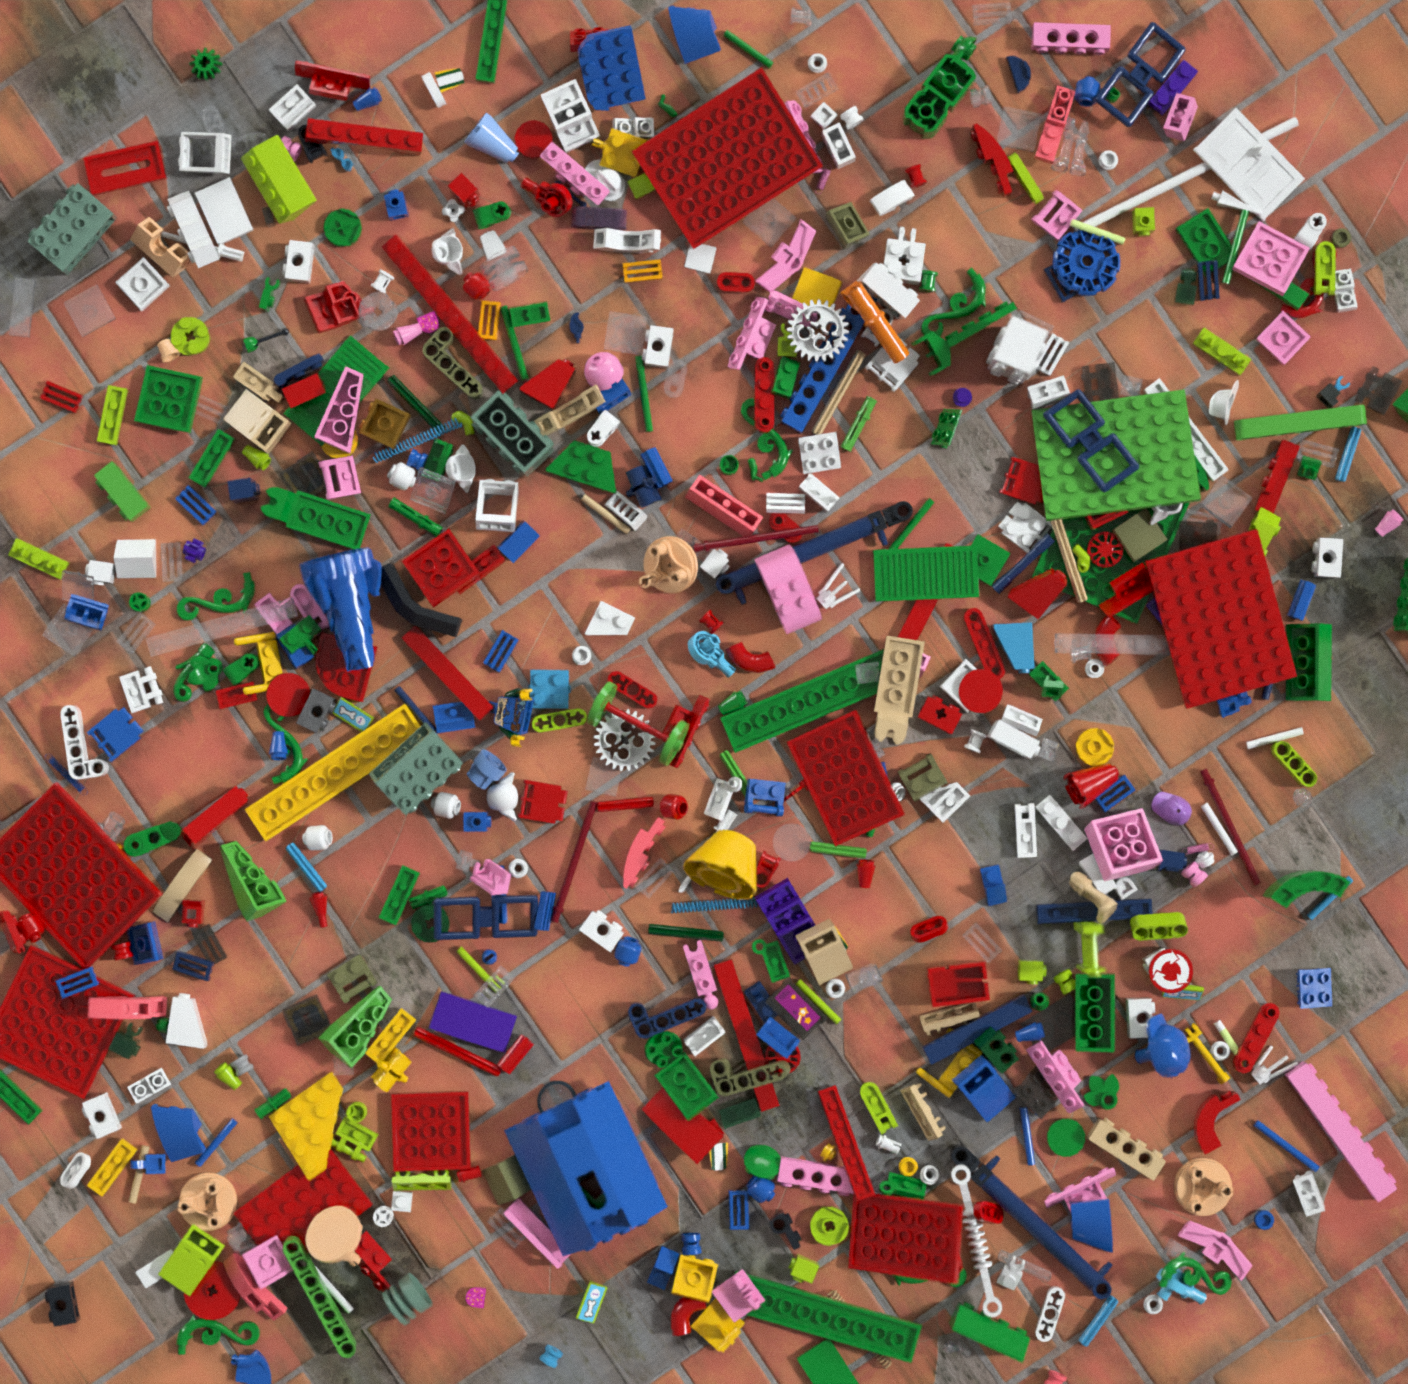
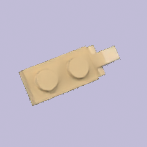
[233,361,285,403]

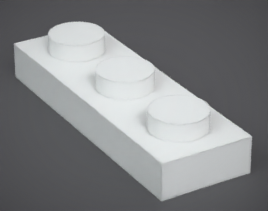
[1035,795,1088,851]

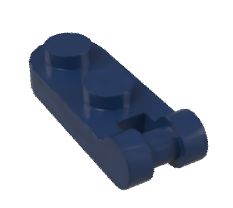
[274,354,324,388]

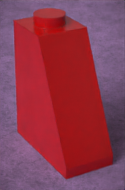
[519,359,576,411]
[1008,568,1067,619]

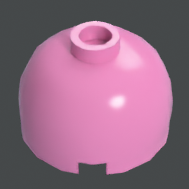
[584,352,624,391]

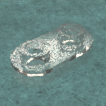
[664,360,687,398]

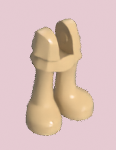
[1069,872,1118,924]

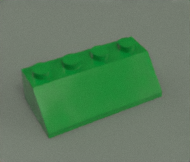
[1286,623,1332,701]
[1076,973,1115,1052]
[949,1302,1030,1363]

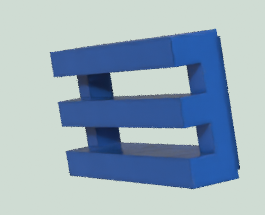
[175,485,217,525]
[483,630,519,673]
[1095,775,1136,813]
[534,891,556,931]
[55,966,99,999]
[729,1190,749,1230]

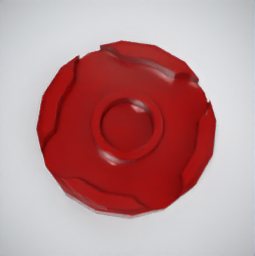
[515,120,553,159]

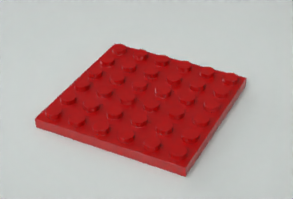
[0,944,135,1099]

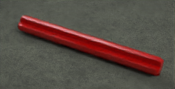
[413,1027,502,1077]

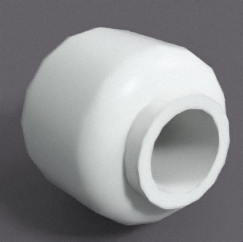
[387,462,417,491]
[431,792,461,819]
[302,825,333,851]

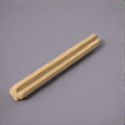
[812,350,865,435]
[1051,520,1088,603]

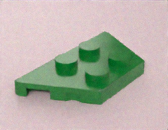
[545,440,616,494]

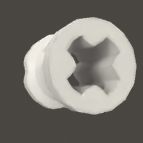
[370,269,394,294]
[964,729,987,753]

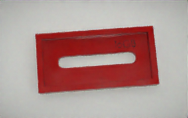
[83,141,167,196]

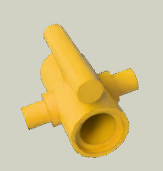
[371,1047,412,1092]

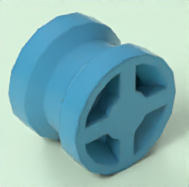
[539,1344,563,1368]

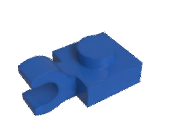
[1217,691,1252,718]
[130,1154,165,1174]

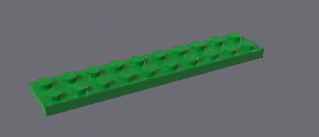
[720,649,884,753]
[734,1271,922,1363]

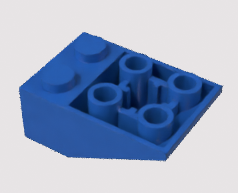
[952,1055,1016,1123]

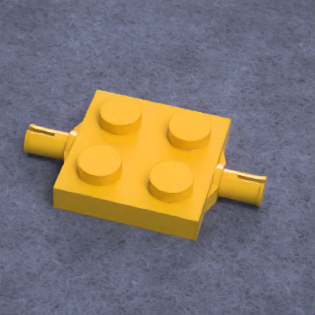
[592,128,648,177]

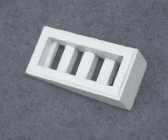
[605,491,647,531]

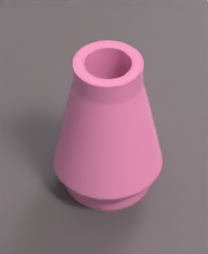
[393,323,423,345]
[1375,509,1404,537]

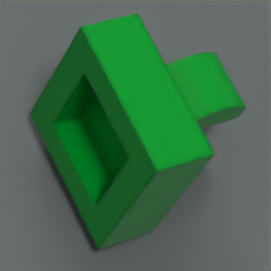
[1297,456,1322,480]
[1042,675,1063,698]

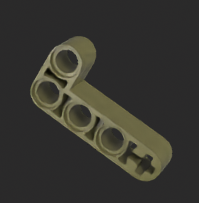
[422,327,484,399]
[710,1058,791,1096]

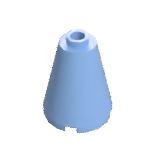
[464,113,519,163]

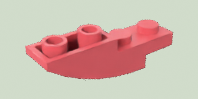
[1034,85,1075,164]
[623,817,666,889]
[88,996,167,1019]
[223,1252,288,1321]

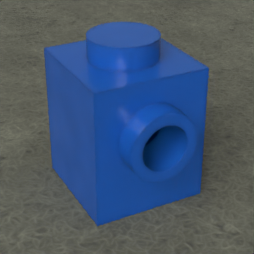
[384,190,409,221]
[464,812,492,832]

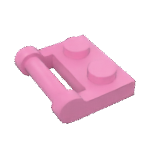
[1031,190,1083,241]
[318,456,361,500]

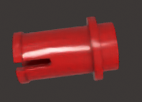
[457,1165,482,1183]

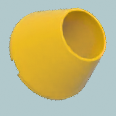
[683,829,756,900]

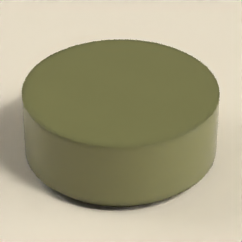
[1331,228,1351,248]

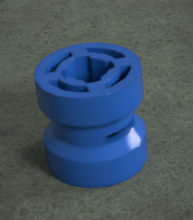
[681,1232,701,1255]

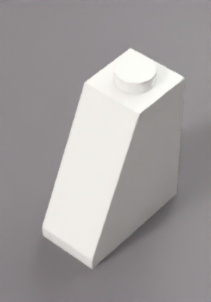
[166,993,207,1049]

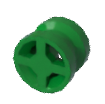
[129,592,151,612]

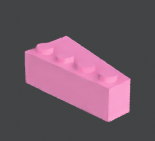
[314,366,364,454]

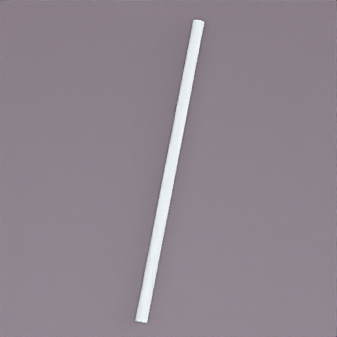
[1073,117,1299,232]

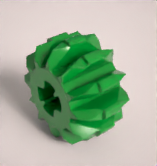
[189,47,223,81]

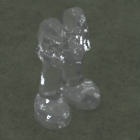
[1051,118,1089,176]

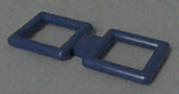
[1095,22,1186,127]
[1043,389,1140,493]
[434,895,538,940]

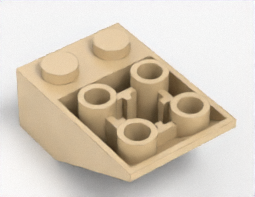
[223,389,292,454]
[795,918,853,985]

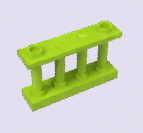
[1073,921,1106,977]

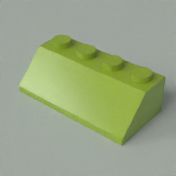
[240,135,317,224]

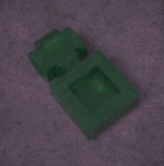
[1174,268,1197,306]

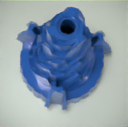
[299,547,382,672]

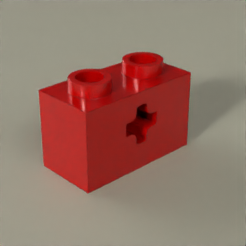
[448,172,480,209]
[917,695,962,735]

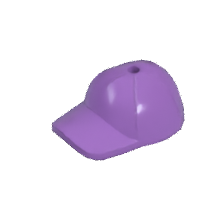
[1151,792,1192,826]

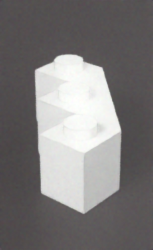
[167,190,219,268]

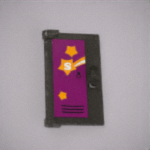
[765,977,828,1040]

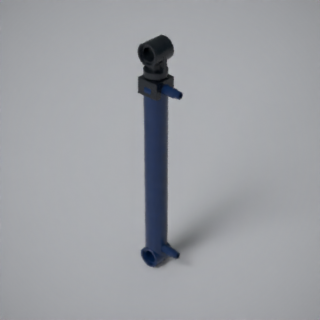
[716,501,913,605]
[950,1144,1113,1299]

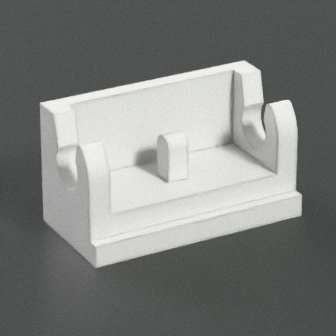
[1027,375,1070,410]
[799,474,840,513]
[683,1016,725,1056]
[1293,1170,1325,1217]

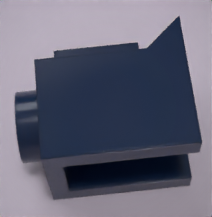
[1156,849,1187,872]

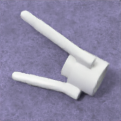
[817,563,860,609]
[1251,1046,1298,1085]

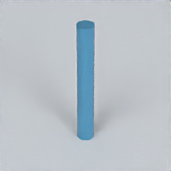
[1307,876,1353,920]

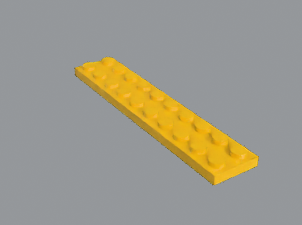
[244,704,421,842]

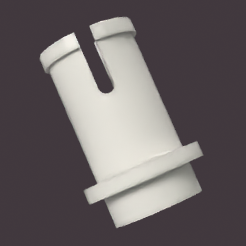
[875,1135,901,1155]

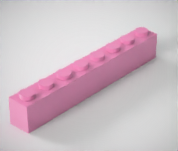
[1284,1061,1397,1202]

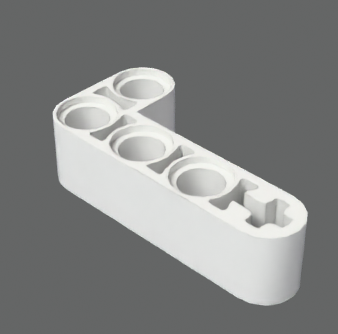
[61,705,109,779]

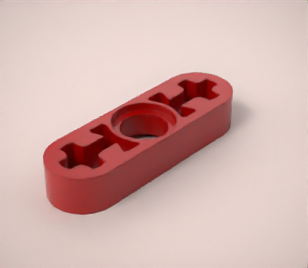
[608,671,658,709]

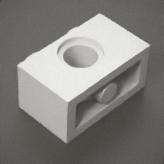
[821,123,856,170]
[282,240,315,284]
[642,325,673,369]
[1311,538,1343,579]
[579,910,624,952]
[1126,997,1155,1038]
[82,1092,122,1139]

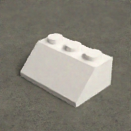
[857,263,920,320]

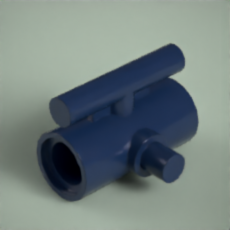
[626,465,662,508]

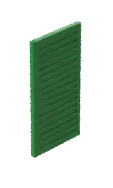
[283,335,390,446]
[873,545,979,602]

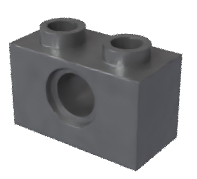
[296,689,337,733]

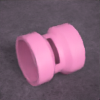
[281,136,303,162]
[1180,861,1208,888]

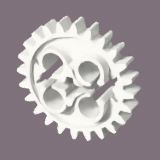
[787,299,849,363]
[594,709,656,771]

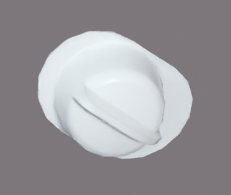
[585,159,625,201]
[1209,380,1239,425]

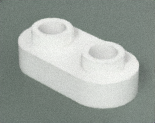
[60,1152,91,1189]

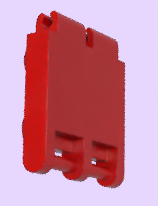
[999,456,1044,505]
[518,779,568,824]
[0,910,26,954]

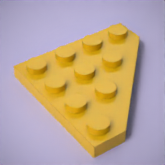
[268,1072,343,1180]

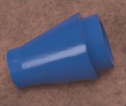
[353,87,382,111]
[269,731,288,761]
[1015,1022,1045,1042]

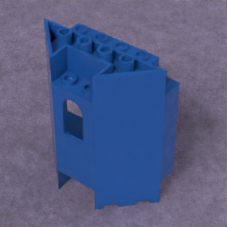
[504,1081,668,1256]

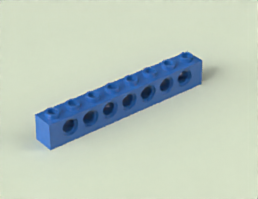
[780,295,877,434]

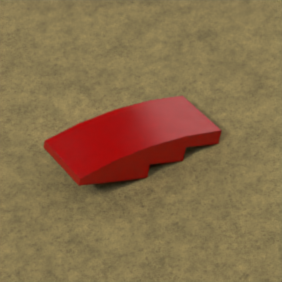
[642,1087,724,1164]

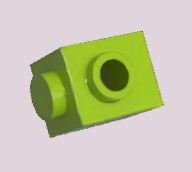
[1132,207,1155,237]
[1018,960,1047,985]
[788,1254,819,1284]

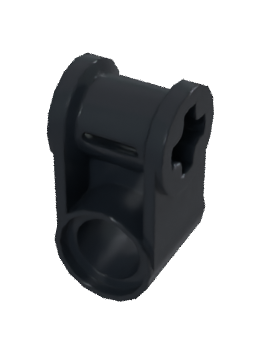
[298,125,328,164]

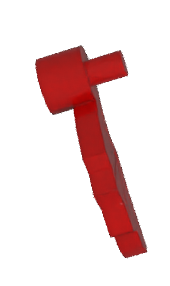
[783,779,809,803]

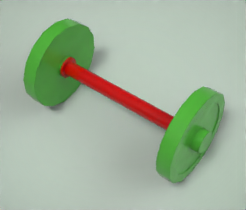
[587,681,689,766]

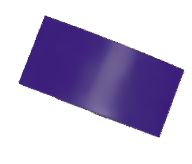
[755,877,815,965]
[428,991,517,1053]

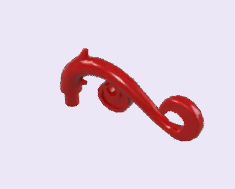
[1280,248,1337,318]

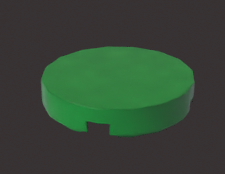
[323,208,362,247]
[1047,1118,1085,1157]

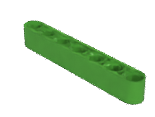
[1234,405,1367,440]
[283,1236,356,1358]

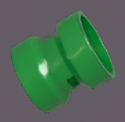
[720,455,739,476]

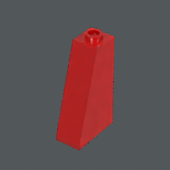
[180,786,248,850]

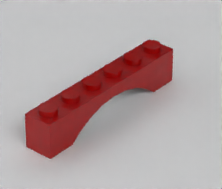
[305,118,423,156]

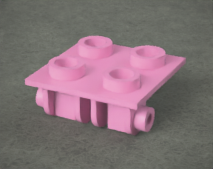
[712,1269,765,1322]

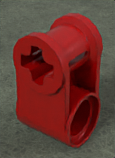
[756,850,781,888]

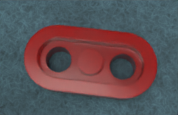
[717,272,755,293]
[769,513,802,543]
[910,916,948,943]
[973,1201,1004,1224]

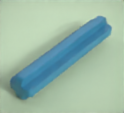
[1335,427,1362,482]
[286,843,327,892]
[1079,1295,1118,1347]

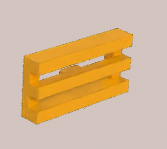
[623,259,663,283]
[478,300,501,341]

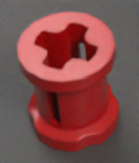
[905,164,927,189]
[698,609,723,634]

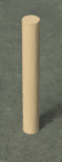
[581,494,631,535]
[128,1145,149,1203]

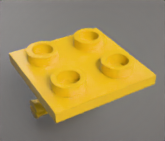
[691,1298,745,1353]

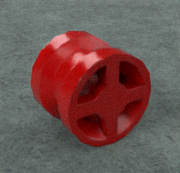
[111,941,133,961]

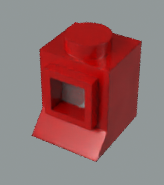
[182,899,205,927]

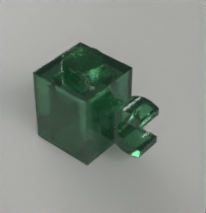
[108,1022,143,1060]

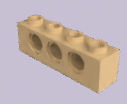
[1086,1118,1166,1181]

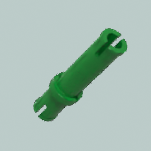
[388,497,443,537]

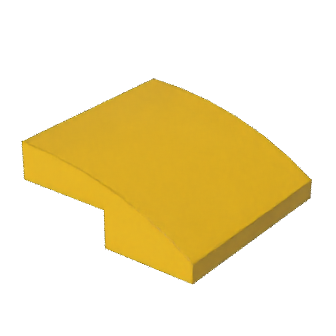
[792,267,842,307]

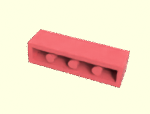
[685,474,763,537]

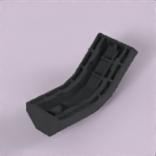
[381,563,462,637]

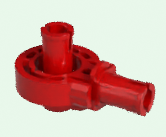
[521,177,573,217]

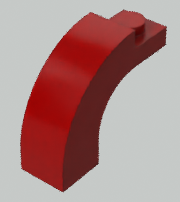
[1194,1091,1241,1155]

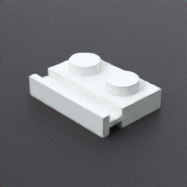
[269,84,316,132]

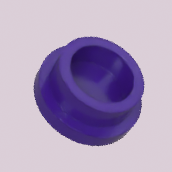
[953,388,972,407]

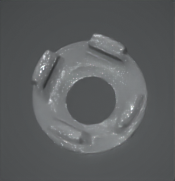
[227,1222,256,1255]

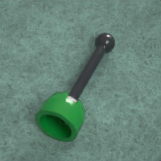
[243,328,289,353]

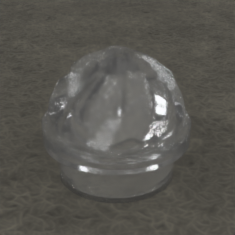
[1293,788,1313,808]

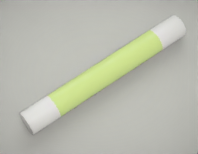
[1214,1020,1247,1067]

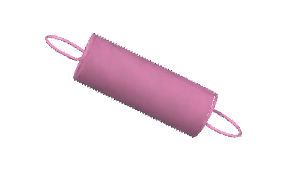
[815,164,832,194]
[1182,843,1214,854]

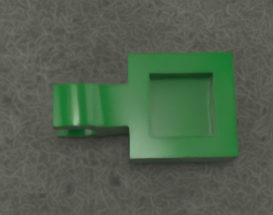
[259,277,280,312]

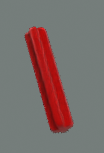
[597,797,654,812]

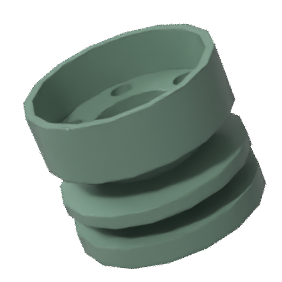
[382,1273,433,1325]

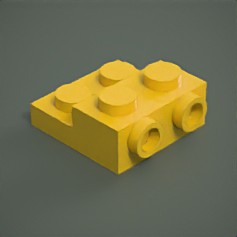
[671,1255,718,1303]

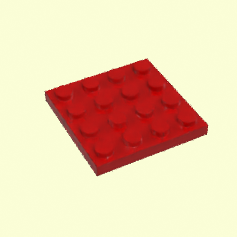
[391,1091,471,1172]

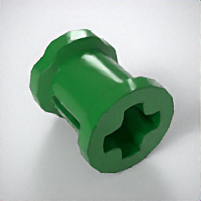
[919,270,938,293]

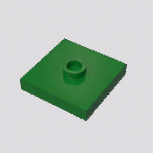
[970,534,1011,586]

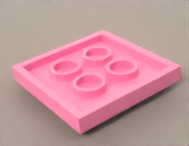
[1232,221,1310,296]

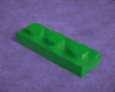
[189,429,236,488]
[379,865,420,925]

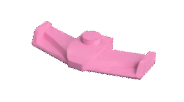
[755,219,816,292]
[1178,1221,1253,1281]

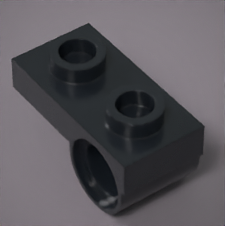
[770,1210,802,1250]

